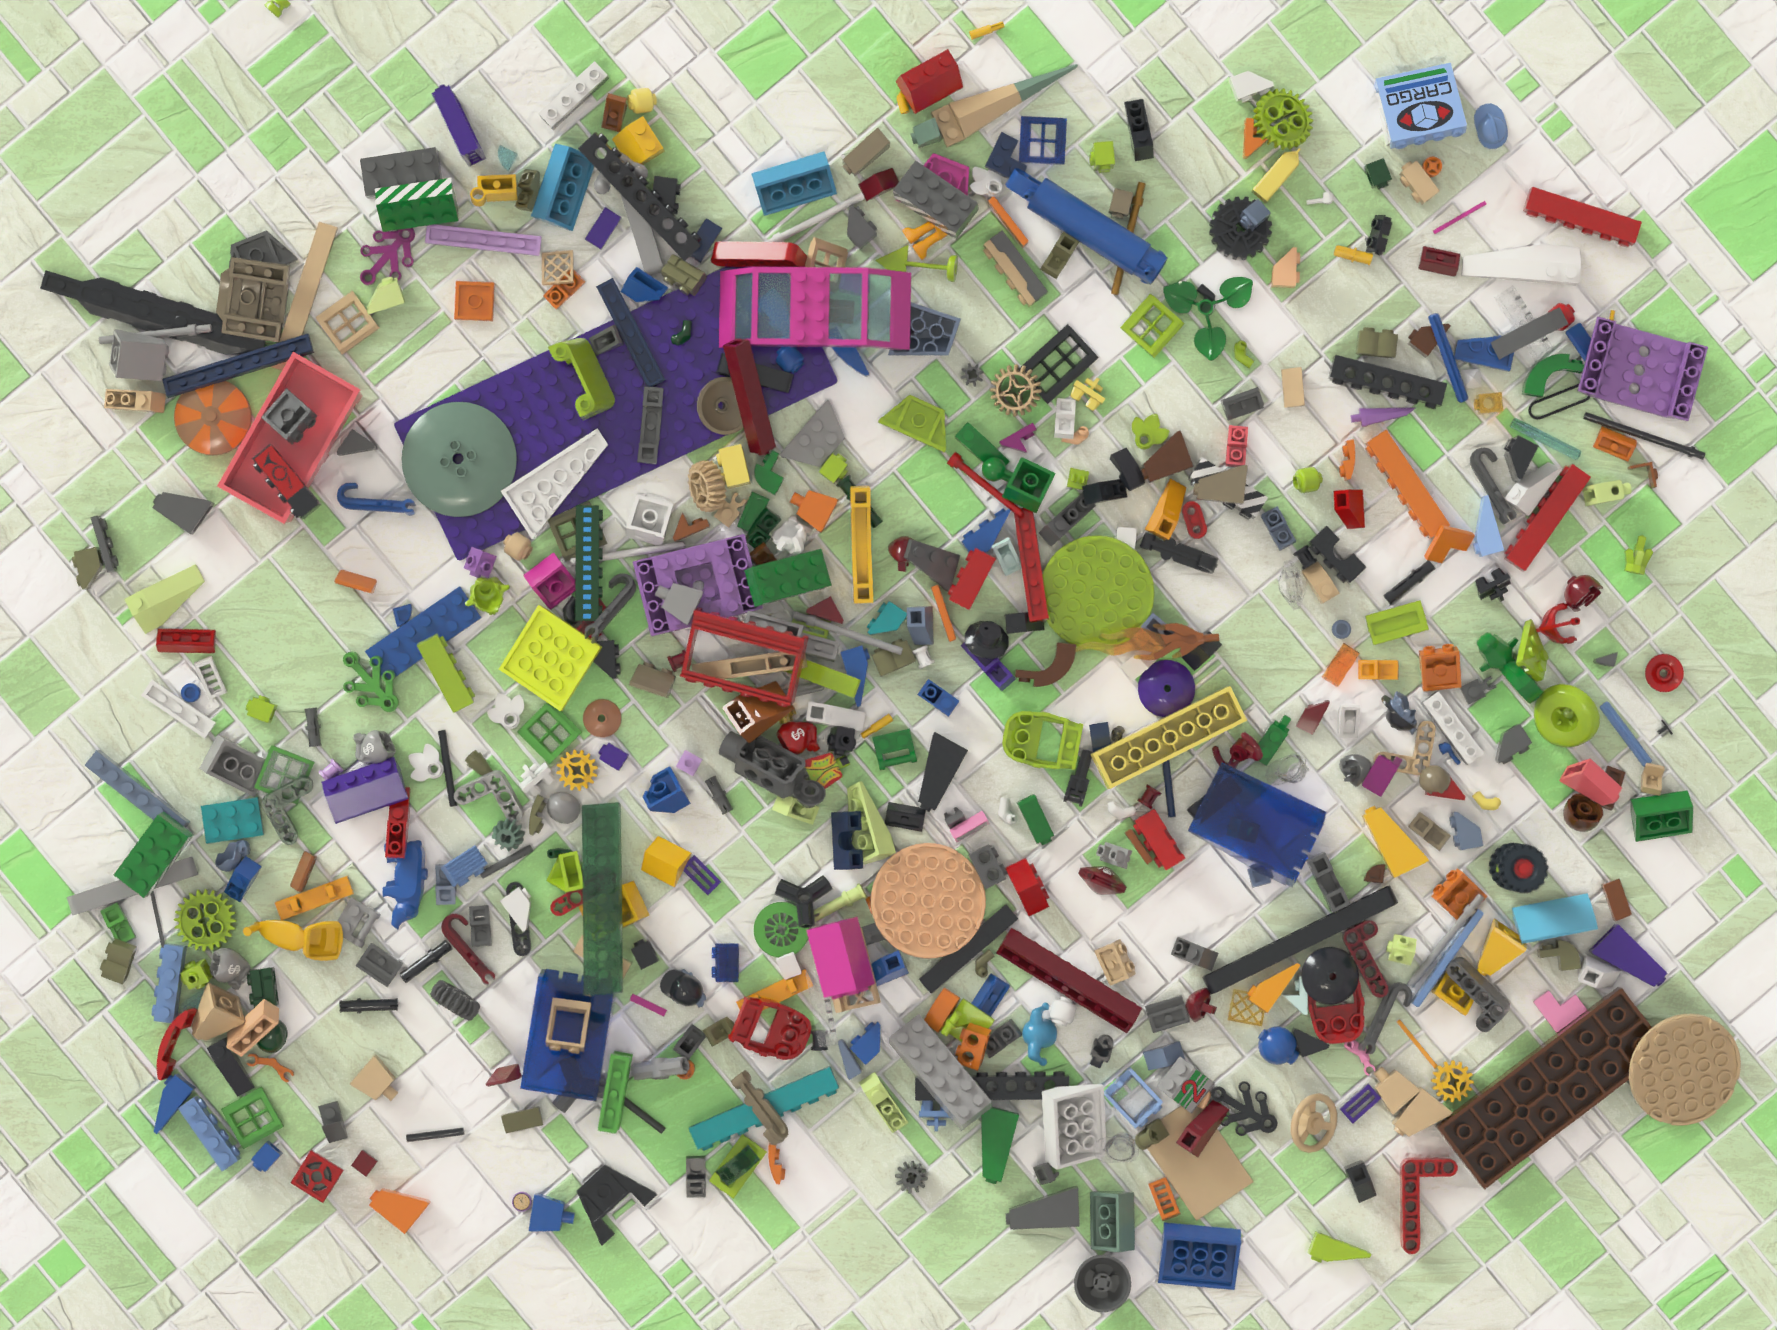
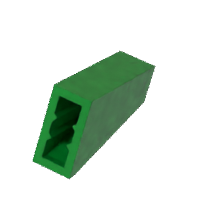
[981,1106,1019,1184]

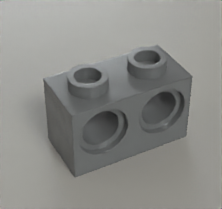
[968,844,1008,889]

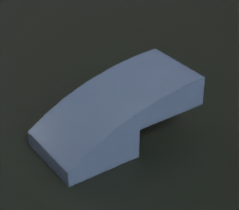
[435,864,456,905]

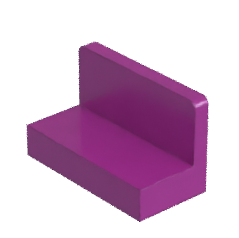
[1362,755,1403,797]

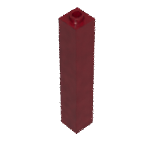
[723,338,776,456]

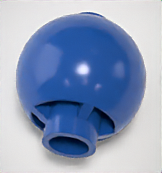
[1258,1026,1300,1065]

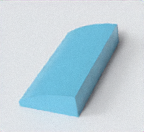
[1512,893,1598,944]

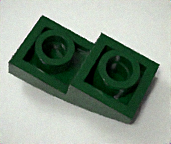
[745,507,782,548]

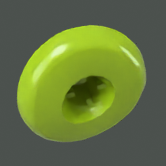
[1534,684,1600,747]

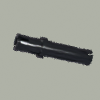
[1383,560,1436,605]
[399,940,453,983]
[339,998,398,1014]

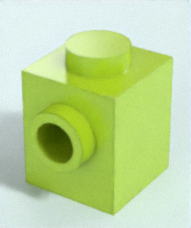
[819,453,848,484]
[245,695,278,723]

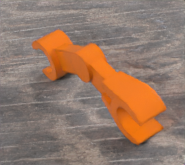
[247,1053,294,1082]

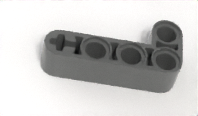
[1446,957,1510,1032]

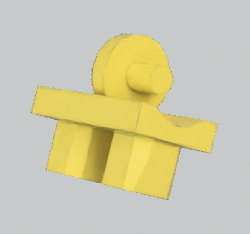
[1070,378,1105,411]

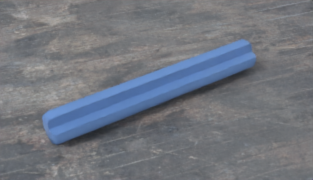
[1600,702,1652,767]

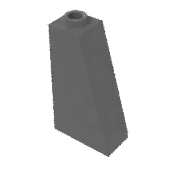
[1005,1186,1080,1230]

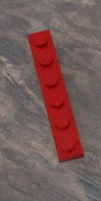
[1014,508,1049,622]

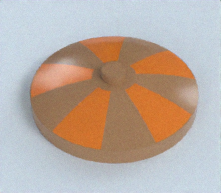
[174,381,252,455]

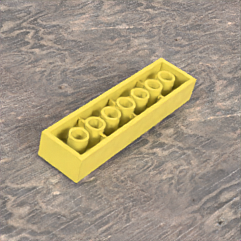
[1090,686,1247,789]

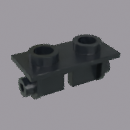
[1366,215,1392,256]

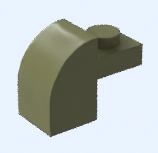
[1040,231,1079,279]
[1537,939,1581,971]

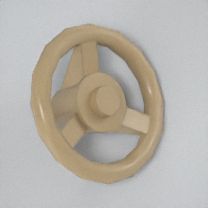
[1291,1093,1338,1153]

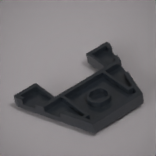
[577,1164,657,1246]

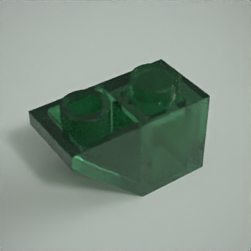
[715,1145,760,1186]

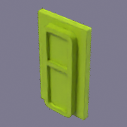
[1365,600,1429,645]
[709,1134,767,1199]

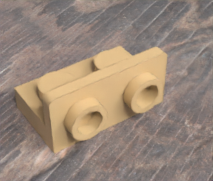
[1094,939,1136,986]

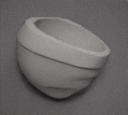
[547,792,581,824]

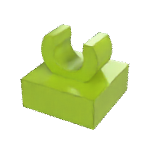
[1067,468,1089,490]

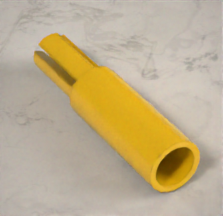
[969,21,1004,40]
[861,714,893,739]

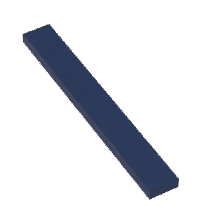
[162,334,314,398]

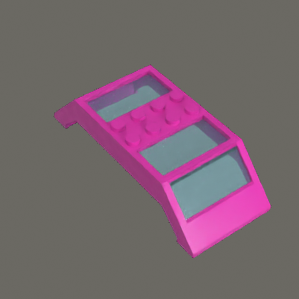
[719,267,911,350]

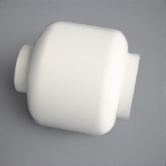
[1049,997,1076,1026]

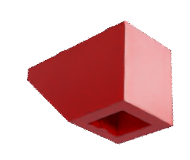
[1334,489,1365,529]

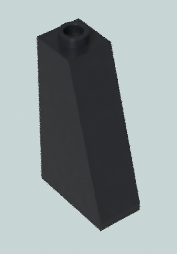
[918,732,968,812]

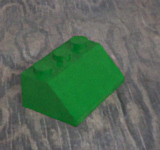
[1630,790,1693,842]

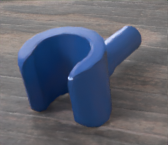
[1438,742,1461,765]

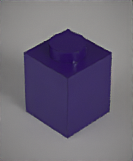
[598,742,629,771]

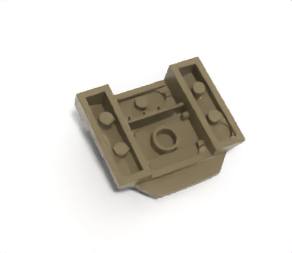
[216,257,290,342]

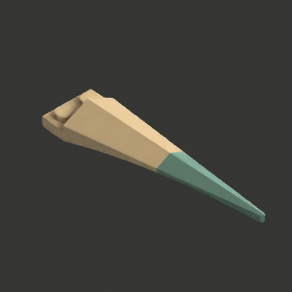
[931,64,1078,147]

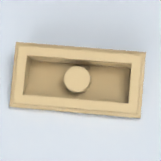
[1281,367,1305,408]

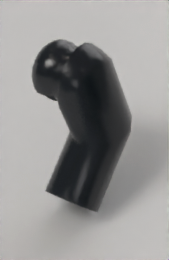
[1197,283,1216,308]
[563,596,578,625]

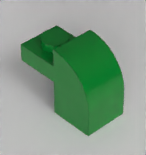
[754,450,784,495]

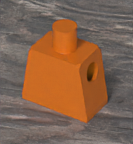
[790,490,838,533]

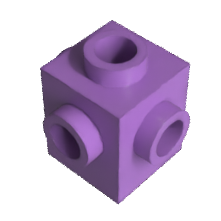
[464,547,497,578]

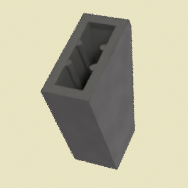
[152,492,215,535]

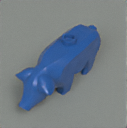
[382,840,428,930]

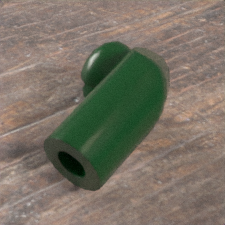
[671,320,692,346]
[547,848,573,859]

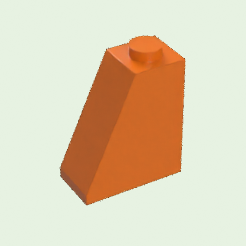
[369,1188,431,1234]

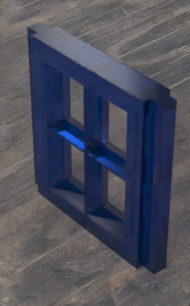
[1019,116,1067,165]

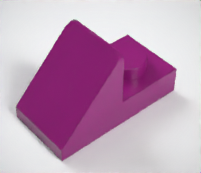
[999,423,1037,453]

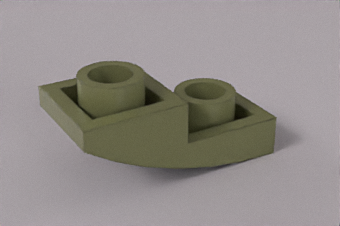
[515,169,540,212]
[529,794,547,836]

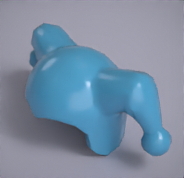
[1022,1002,1057,1066]

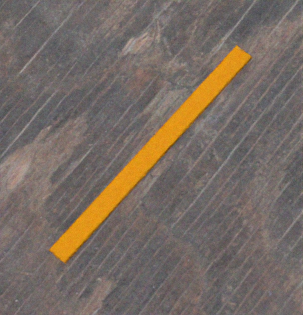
[1397,1019,1437,1069]

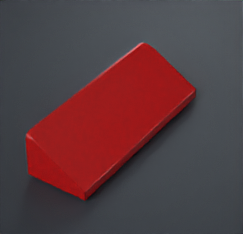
[156,629,216,653]

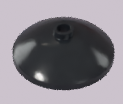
[1301,947,1359,1005]

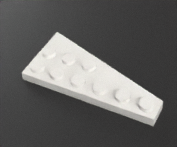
[501,428,608,540]

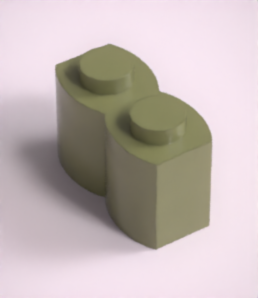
[1356,327,1398,358]
[871,638,916,677]
[100,938,137,985]

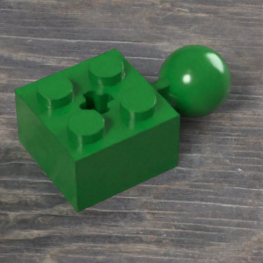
[982,457,1056,513]

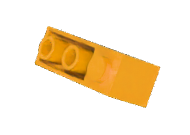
[1145,479,1186,540]

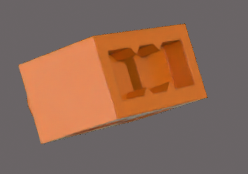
[955,1023,991,1071]

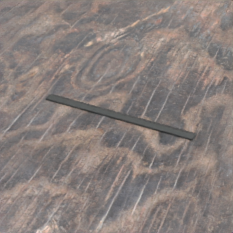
[150,891,165,948]

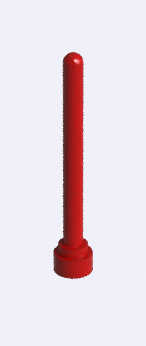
[947,452,1024,517]

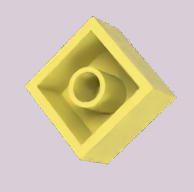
[716,444,751,489]

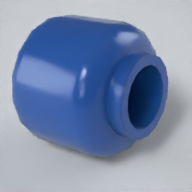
[776,347,804,374]

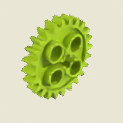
[1252,88,1314,150]
[173,889,237,951]

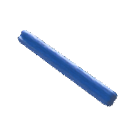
[1428,313,1469,403]

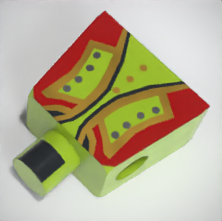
[805,752,851,789]

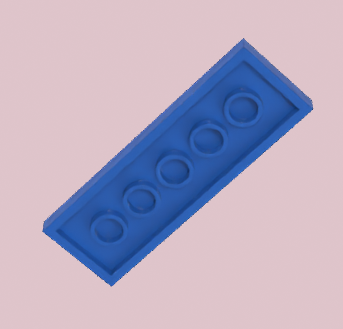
[365,586,482,679]

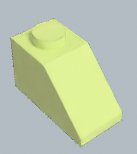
[367,277,405,315]
[772,796,820,825]

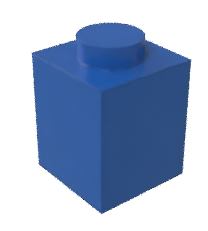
[251,1141,283,1172]

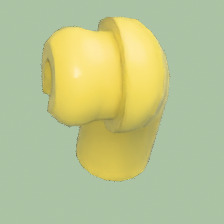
[1472,790,1501,811]

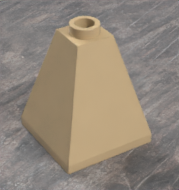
[192,982,245,1041]

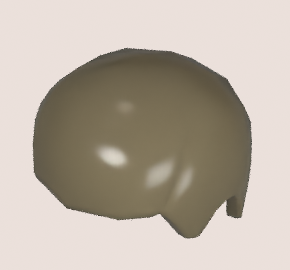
[1419,765,1451,794]

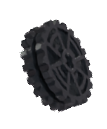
[1209,196,1272,260]

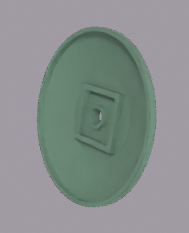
[401,402,517,517]

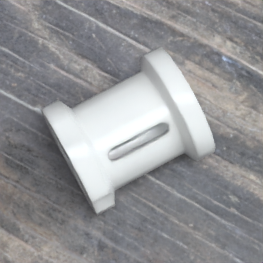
[912,645,935,669]

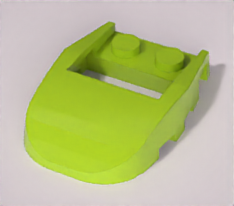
[1002,711,1083,770]

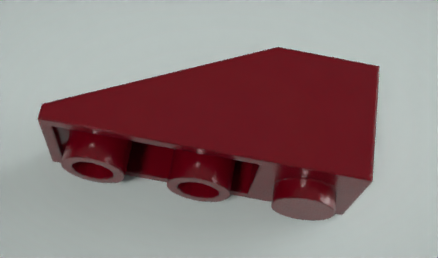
[1176,1100,1230,1157]

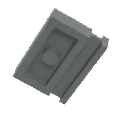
[356,943,403,987]
[1145,995,1190,1033]

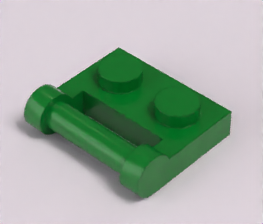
[872,728,917,771]

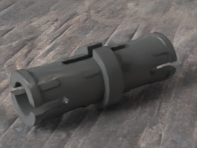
[304,707,321,747]
[705,776,733,815]

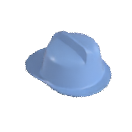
[1474,104,1508,149]

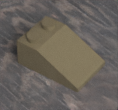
[629,662,676,698]

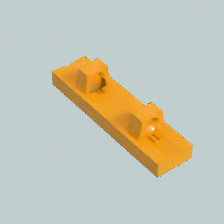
[275,876,354,920]
[736,968,814,1011]

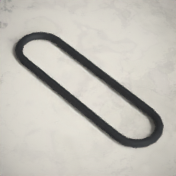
[1528,384,1590,420]

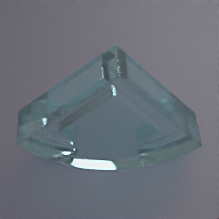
[498,145,518,171]

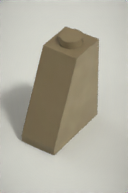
[842,128,890,176]
[1193,465,1248,505]

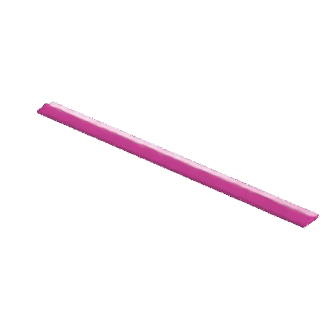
[1433,201,1487,234]

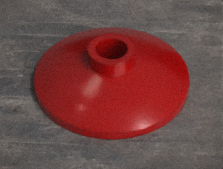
[1645,654,1684,692]

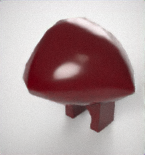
[888,536,914,572]
[1186,988,1217,1022]

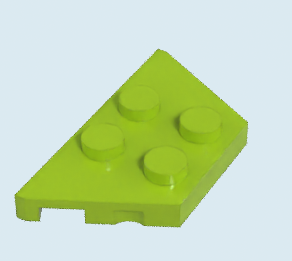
[878,395,946,453]
[1516,619,1548,682]

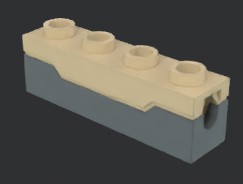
[983,230,1048,307]

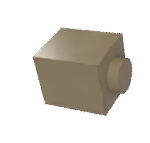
[1108,188,1133,219]

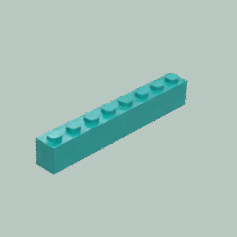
[688,1066,839,1151]

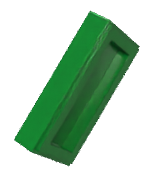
[737,492,770,531]

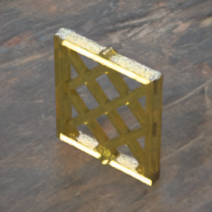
[1228,989,1265,1026]

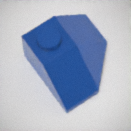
[643,766,691,813]

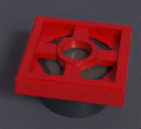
[290,1150,344,1203]

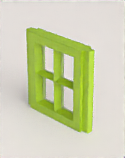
[1120,293,1185,358]

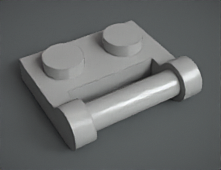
[338,897,381,948]

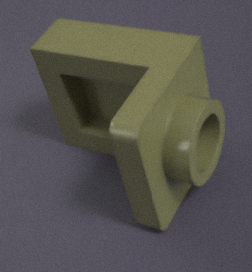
[703,1017,734,1047]

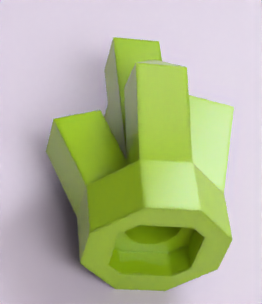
[1624,535,1653,575]

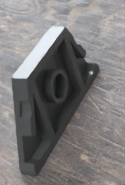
[229,230,298,267]

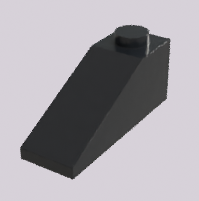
[207,1037,255,1097]

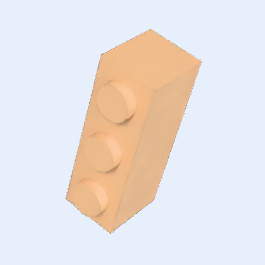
[226,999,279,1057]

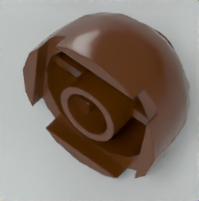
[1563,793,1603,832]

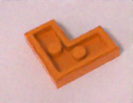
[1424,525,1475,563]

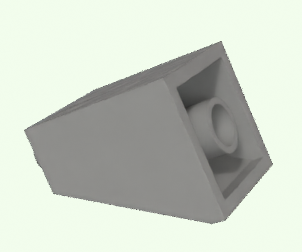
[109,329,169,381]

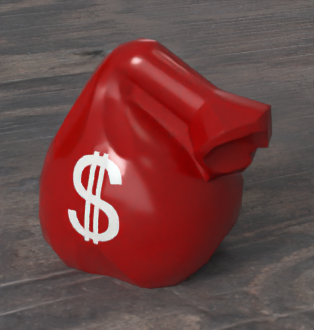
[776,721,820,755]

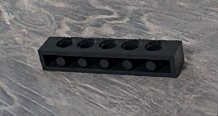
[1328,355,1447,409]

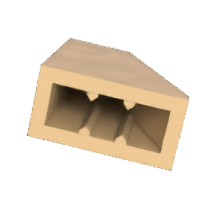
[1392,1087,1453,1137]

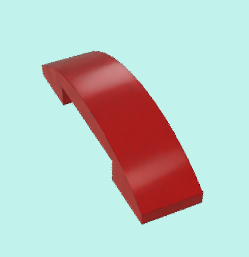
[157,1008,197,1080]

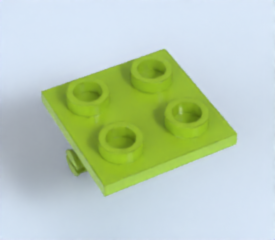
[941,998,995,1042]

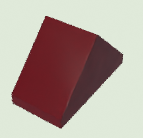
[858,168,899,202]
[806,596,844,624]

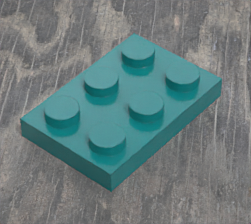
[201,797,264,844]

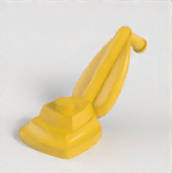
[243,920,343,961]

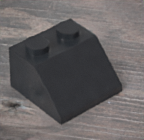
[1504,435,1539,482]

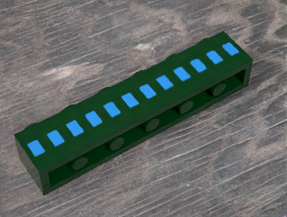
[575,505,603,621]

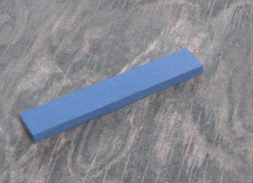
[1411,908,1484,1007]

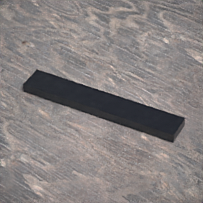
[919,904,1018,994]

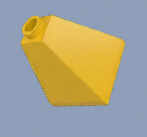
[1477,918,1527,976]

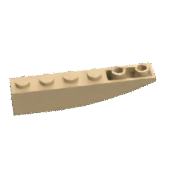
[692,652,807,683]

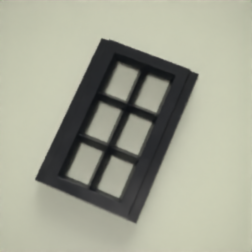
[1019,324,1099,404]

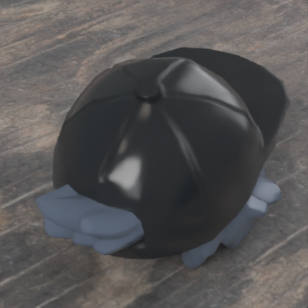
[1381,691,1417,735]
[660,969,706,1008]

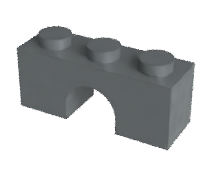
[1306,852,1350,913]

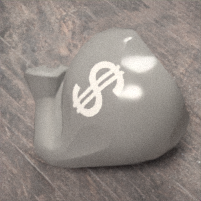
[353,730,396,764]
[210,948,251,990]

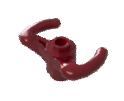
[1212,732,1263,773]

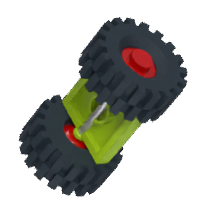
[1489,843,1549,893]

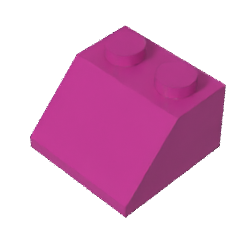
[523,552,575,610]

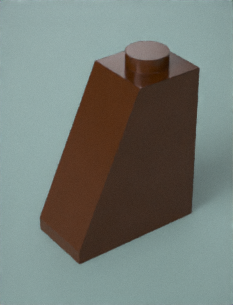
[1141,430,1194,483]

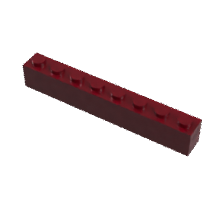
[996,927,1142,1034]

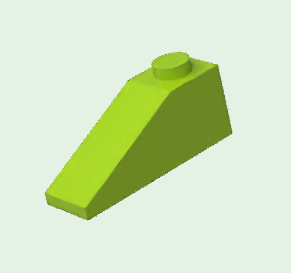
[1307,1231,1371,1263]

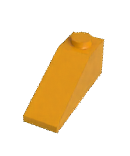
[1247,963,1301,1013]

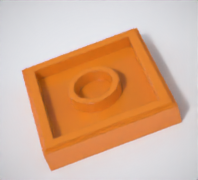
[454,281,495,321]

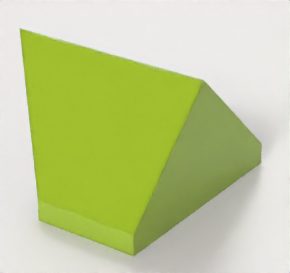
[546,851,585,893]

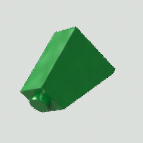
[1016,794,1054,846]

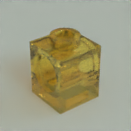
[1474,392,1503,415]

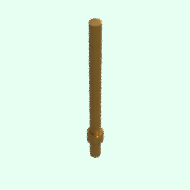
[1111,182,1146,295]

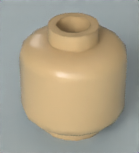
[503,532,533,561]

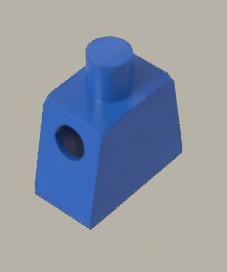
[529,1193,575,1232]

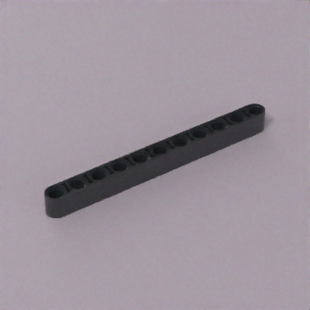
[1202,885,1398,995]

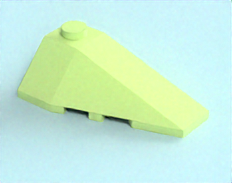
[124,564,205,634]
[847,781,896,865]

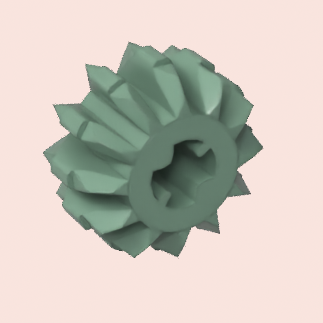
[492,818,525,852]

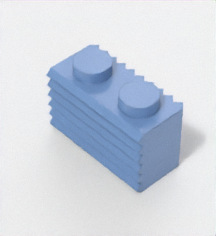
[441,845,488,887]

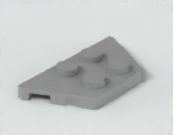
[780,400,845,467]

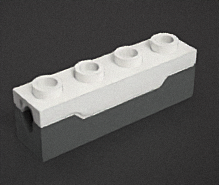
[538,61,609,130]
[1421,691,1484,765]

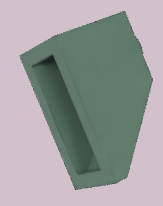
[910,118,941,148]

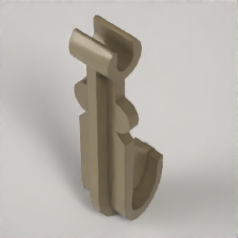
[731,1070,789,1145]

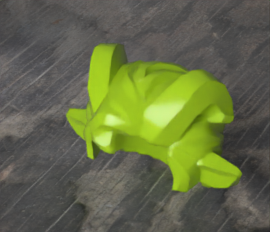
[465,577,510,615]

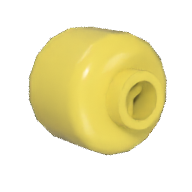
[627,88,657,114]

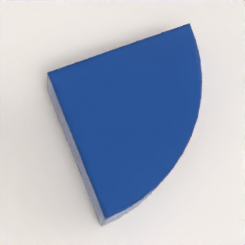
[393,604,412,627]

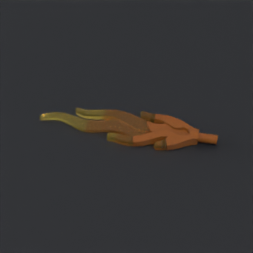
[1075,623,1219,660]

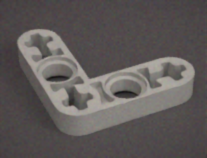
[454,770,524,822]

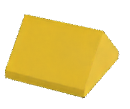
[641,836,692,887]
[1431,971,1474,1016]

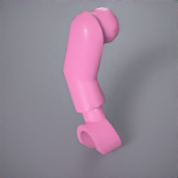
[1344,1040,1376,1076]

